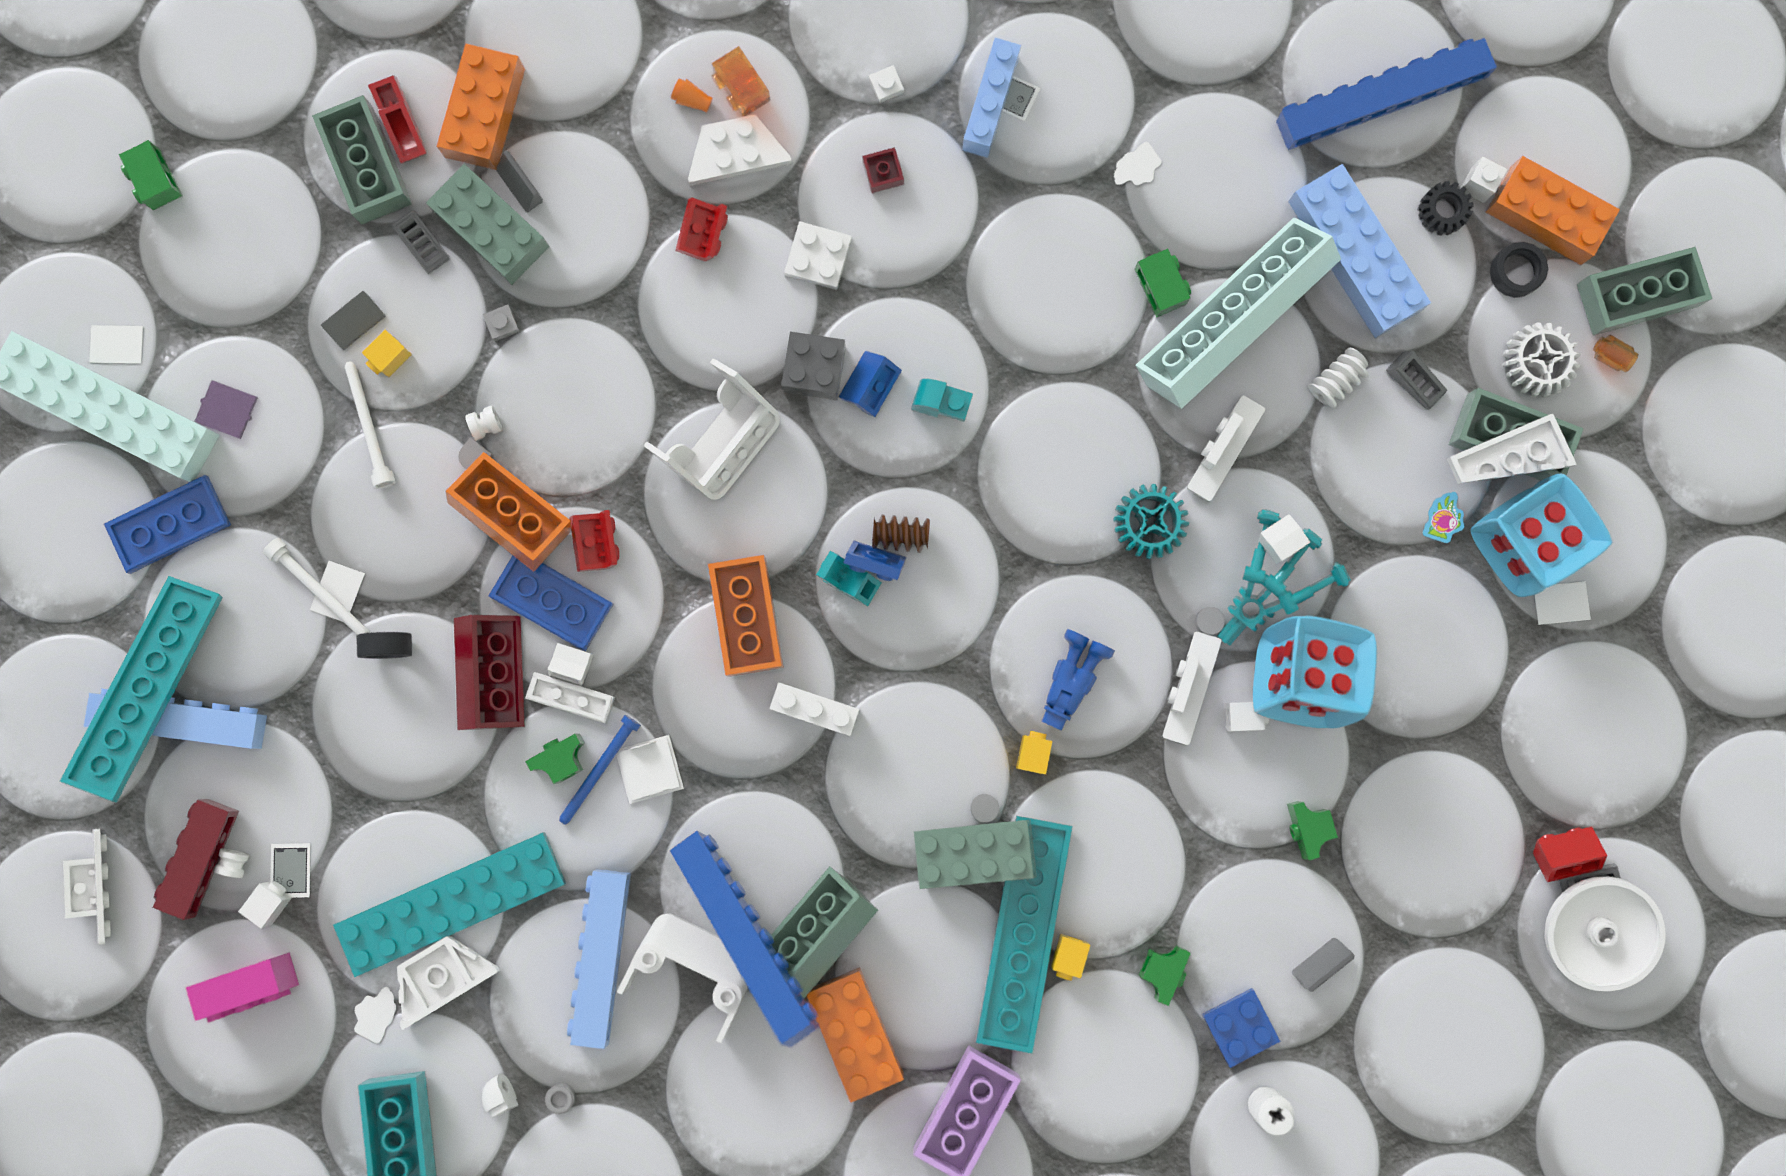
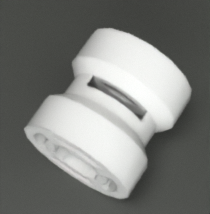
[465,405,503,441]

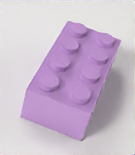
[913,1045,1021,1176]

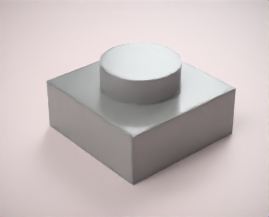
[483,304,520,342]

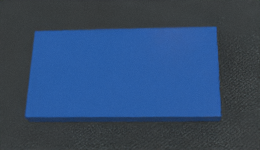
[104,475,231,574]
[488,555,613,652]

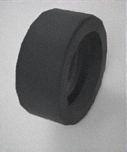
[1490,242,1549,298]
[357,632,412,659]

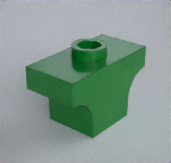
[525,733,585,784]
[1287,801,1338,860]
[1139,945,1191,1006]

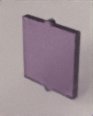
[194,380,258,439]

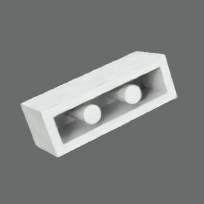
[770,682,860,736]

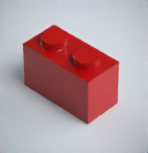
[1533,827,1608,883]

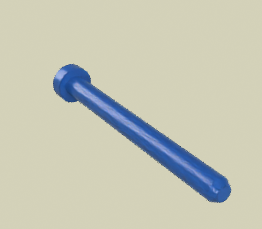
[559,715,641,825]

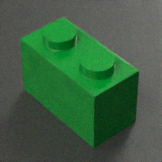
[119,140,183,211]
[1134,249,1191,318]

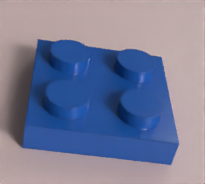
[844,541,906,581]
[1202,988,1281,1068]

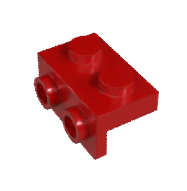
[675,197,728,262]
[569,510,619,572]

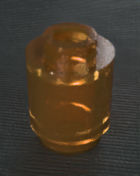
[1593,334,1639,373]

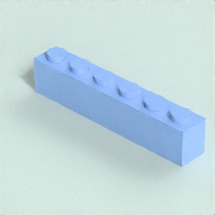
[83,689,267,749]
[567,869,631,1049]

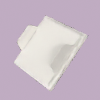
[616,735,684,804]

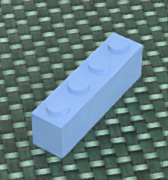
[962,37,1021,158]

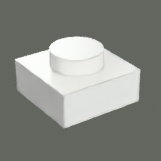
[869,65,904,103]

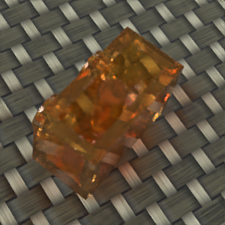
[711,46,771,117]

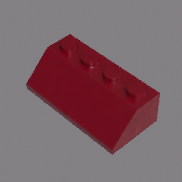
[454,615,525,730]

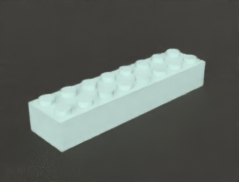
[1136,218,1341,409]
[0,331,219,482]

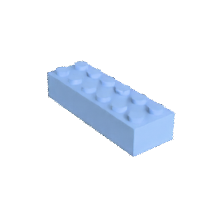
[1288,164,1431,338]

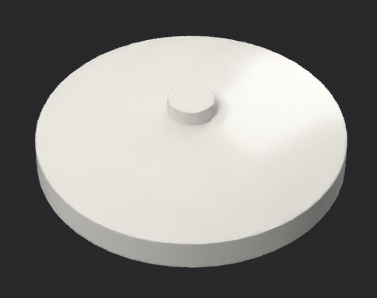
[1544,877,1666,992]

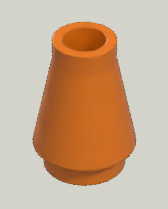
[670,78,713,113]

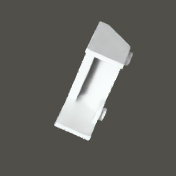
[644,359,780,500]
[617,913,748,1043]

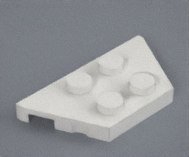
[688,114,792,186]
[397,936,500,1030]

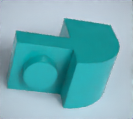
[911,379,973,422]
[816,551,882,606]

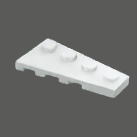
[1447,413,1577,484]

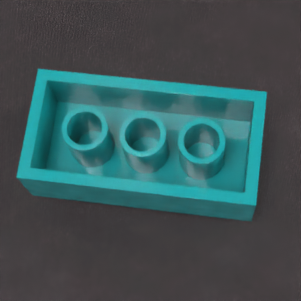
[358,1071,437,1176]

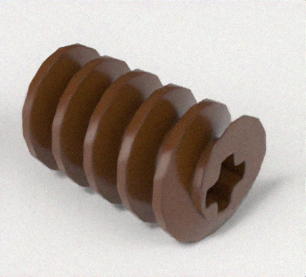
[872,514,930,553]

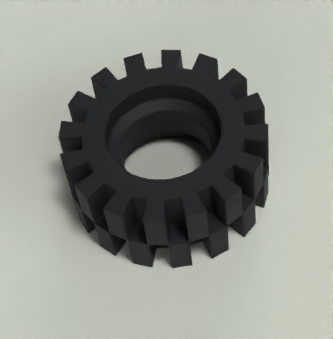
[1418,181,1474,236]

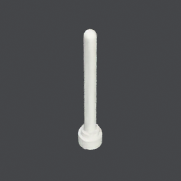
[345,362,396,489]
[262,538,369,635]

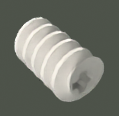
[1308,348,1369,408]
[1248,1087,1294,1135]

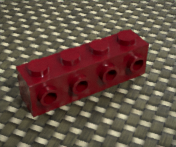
[152,799,239,920]

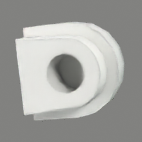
[481,1073,519,1118]

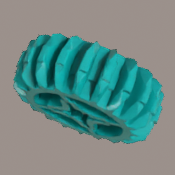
[1113,484,1189,559]

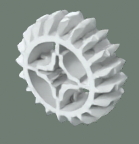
[1502,323,1581,397]

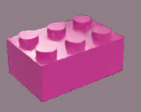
[185,952,299,1023]

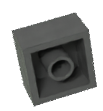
[781,331,846,400]

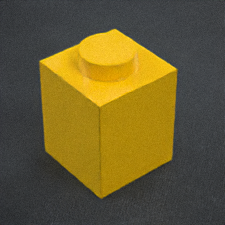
[362,329,412,377]
[1016,731,1052,774]
[1051,934,1090,981]

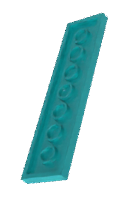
[60,576,223,803]
[976,816,1073,1054]
[333,832,566,978]

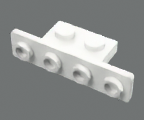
[1187,395,1265,502]
[1162,632,1221,745]
[63,829,111,945]

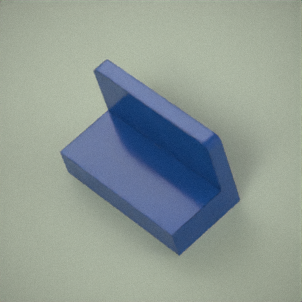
[839,351,902,417]

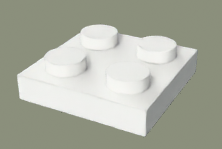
[784,221,852,290]

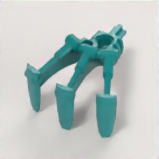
[1217,509,1351,646]

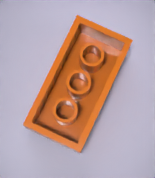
[437,44,525,170]
[1486,156,1620,265]
[445,452,571,572]
[708,555,784,677]
[807,967,904,1103]

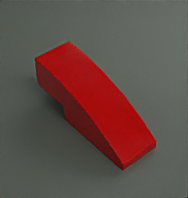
[368,75,427,164]

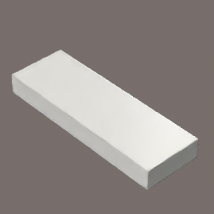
[525,672,615,724]

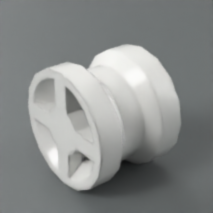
[214,849,249,878]

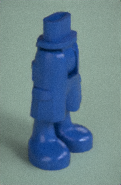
[1042,629,1115,731]

